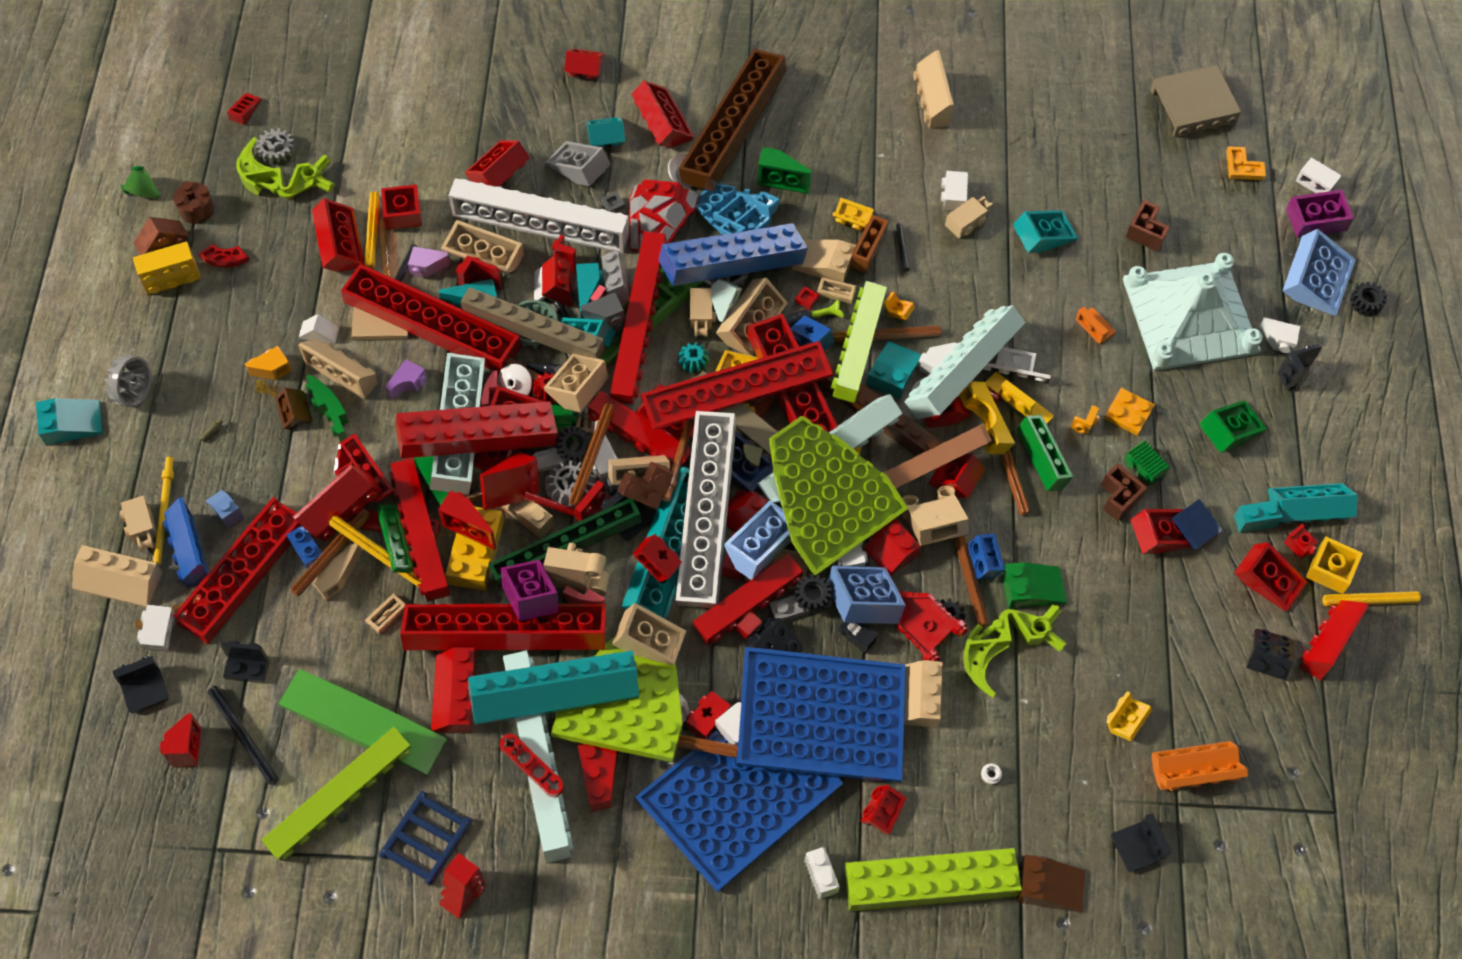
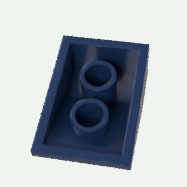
[731,431,773,492]

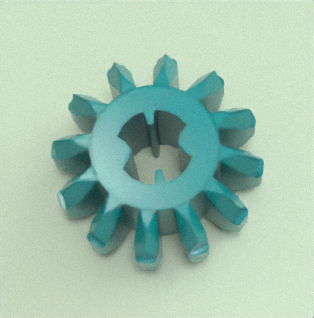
[678,342,709,374]

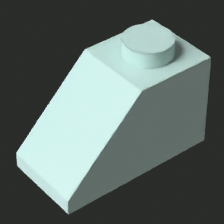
[710,279,742,322]

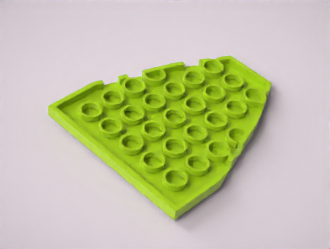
[769,416,909,575]
[551,635,682,763]

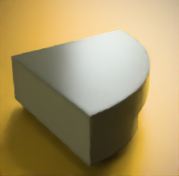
[743,444,763,468]

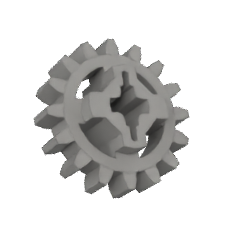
[256,128,295,163]

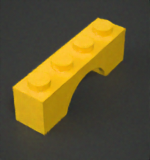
[959,381,1015,454]

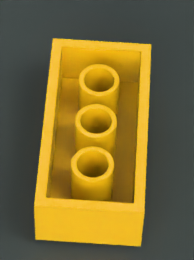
[445,507,504,591]

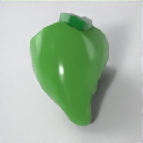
[121,165,161,198]

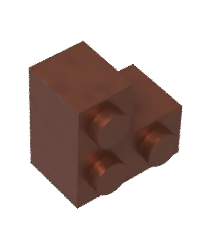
[1125,200,1170,252]
[133,217,189,255]
[618,461,673,509]
[1101,463,1147,522]

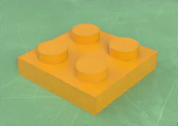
[1104,388,1155,436]

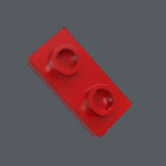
[552,235,577,276]
[575,481,612,521]
[861,785,907,835]

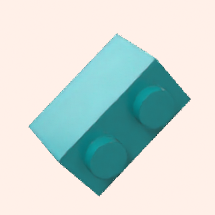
[1234,500,1283,533]

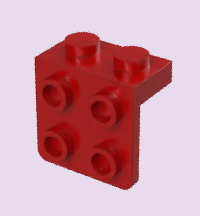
[456,255,502,290]

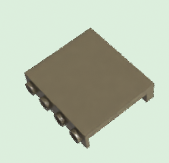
[1150,65,1241,137]

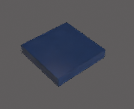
[1172,499,1222,550]

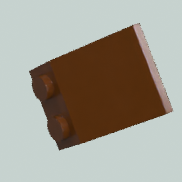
[1018,854,1085,913]

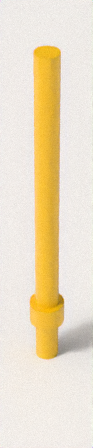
[153,457,174,565]

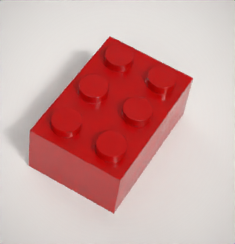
[465,140,530,187]

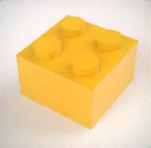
[1306,537,1363,594]

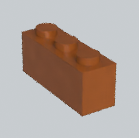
[850,215,889,274]

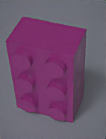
[1286,190,1354,238]
[501,560,558,621]

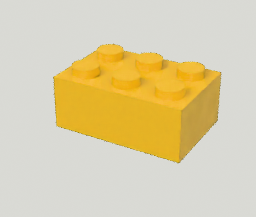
[133,242,201,295]

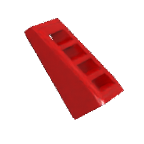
[227,93,262,125]

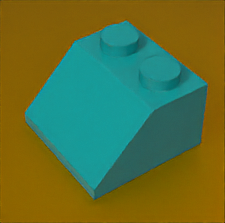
[586,117,625,148]

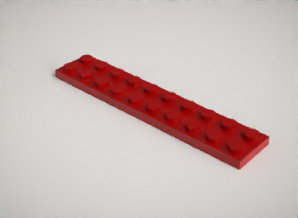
[641,341,833,431]

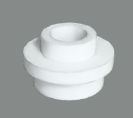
[981,764,1002,784]

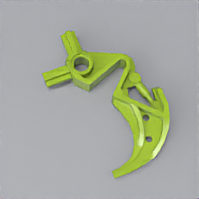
[236,137,335,199]
[963,605,1067,698]

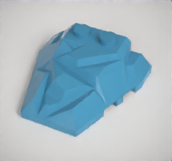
[696,183,780,235]

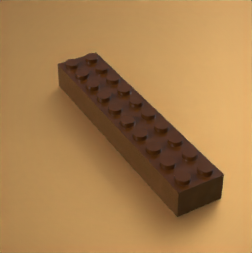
[678,49,787,191]

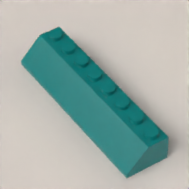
[621,467,690,619]
[468,650,639,725]

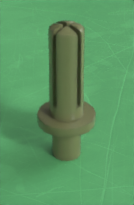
[199,418,223,442]

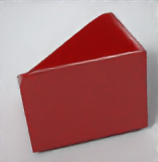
[735,612,762,640]

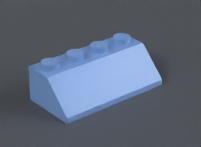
[724,501,791,580]

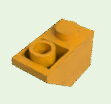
[245,346,292,380]

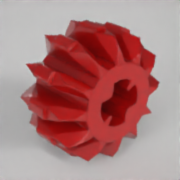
[533,372,555,404]

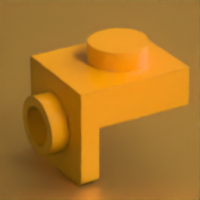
[883,292,915,320]
[1071,405,1100,435]

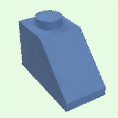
[206,490,244,529]

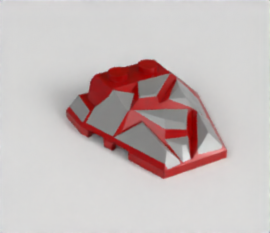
[628,179,700,252]

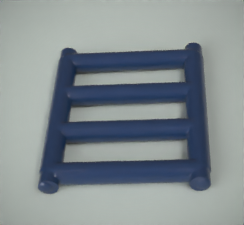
[378,791,473,886]

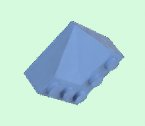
[826,566,906,624]

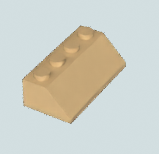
[913,50,954,129]
[441,220,524,274]
[716,278,788,356]
[298,339,378,399]
[72,545,162,607]

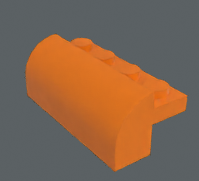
[1152,741,1248,790]

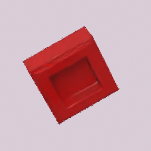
[795,286,820,310]

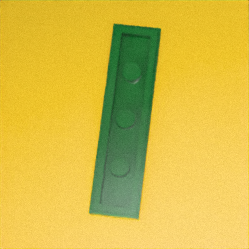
[377,505,414,573]

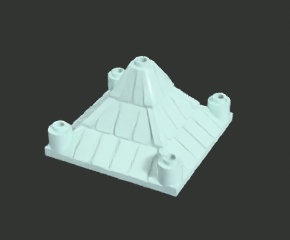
[1123,253,1263,371]

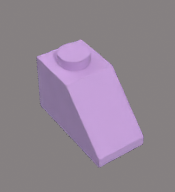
[408,247,451,277]

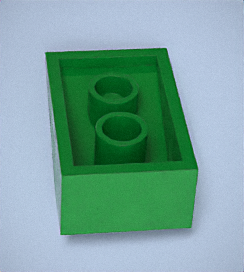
[758,147,812,194]
[1199,400,1267,453]
[1001,562,1067,609]

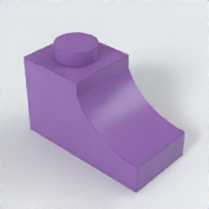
[385,359,427,400]

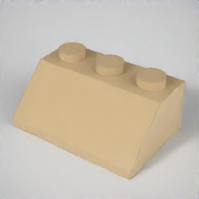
[544,354,609,412]
[904,660,942,728]

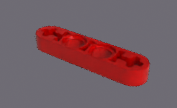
[500,734,564,798]

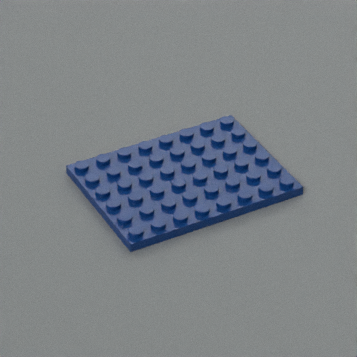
[736,647,905,783]
[635,730,843,893]

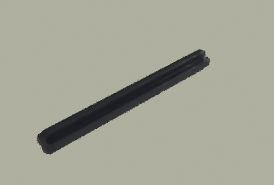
[207,686,279,785]

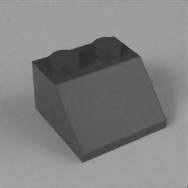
[580,292,625,333]

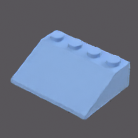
[1283,229,1356,316]

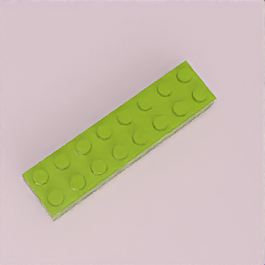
[844,848,1021,912]

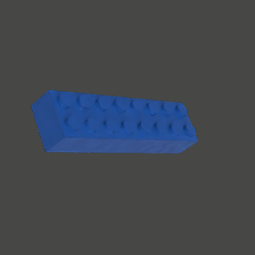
[658,223,808,286]

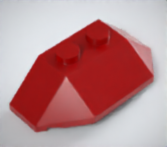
[334,433,395,502]

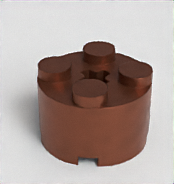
[173,181,215,224]

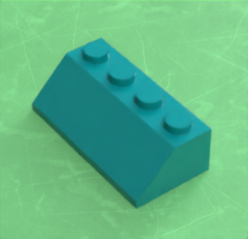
[1268,483,1358,524]

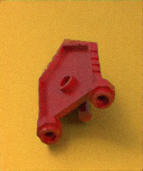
[897,591,969,662]

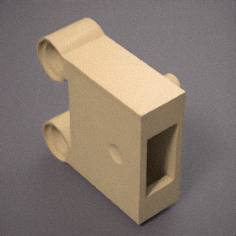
[902,486,969,546]
[544,543,610,596]

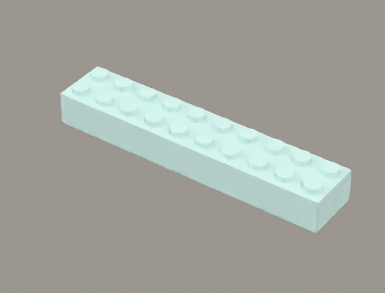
[503,651,574,863]

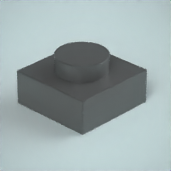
[601,191,625,213]

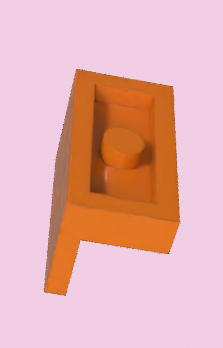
[1075,306,1116,344]

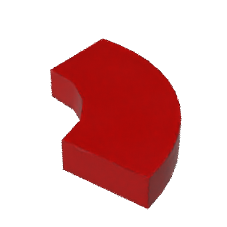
[198,244,250,268]

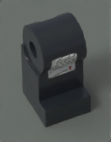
[838,622,878,654]

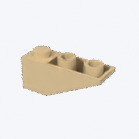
[312,543,362,601]

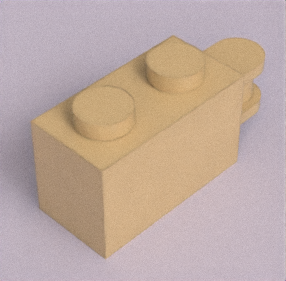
[945,196,994,239]
[690,288,716,338]
[119,495,157,552]

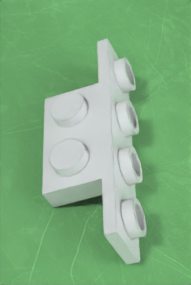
[983,347,1052,382]

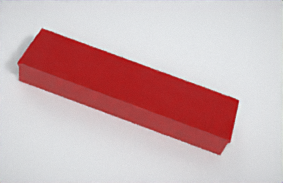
[173,497,302,644]

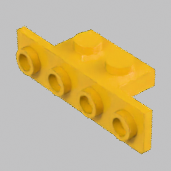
[985,372,1054,424]

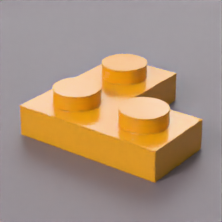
[1226,147,1266,180]

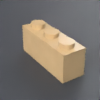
[608,455,670,485]

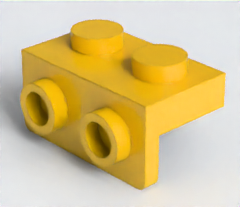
[832,198,874,231]
[1107,691,1152,742]

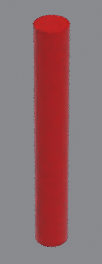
[523,491,576,517]

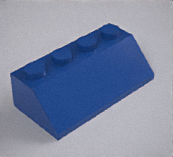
[163,497,209,588]

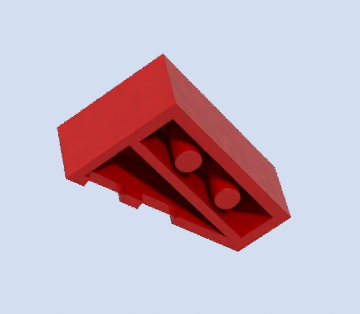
[578,744,618,812]
[439,853,486,919]

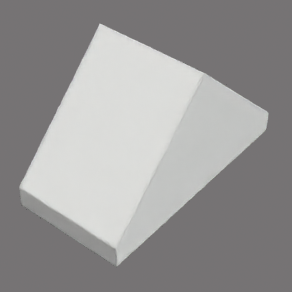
[299,314,340,344]
[715,702,741,745]

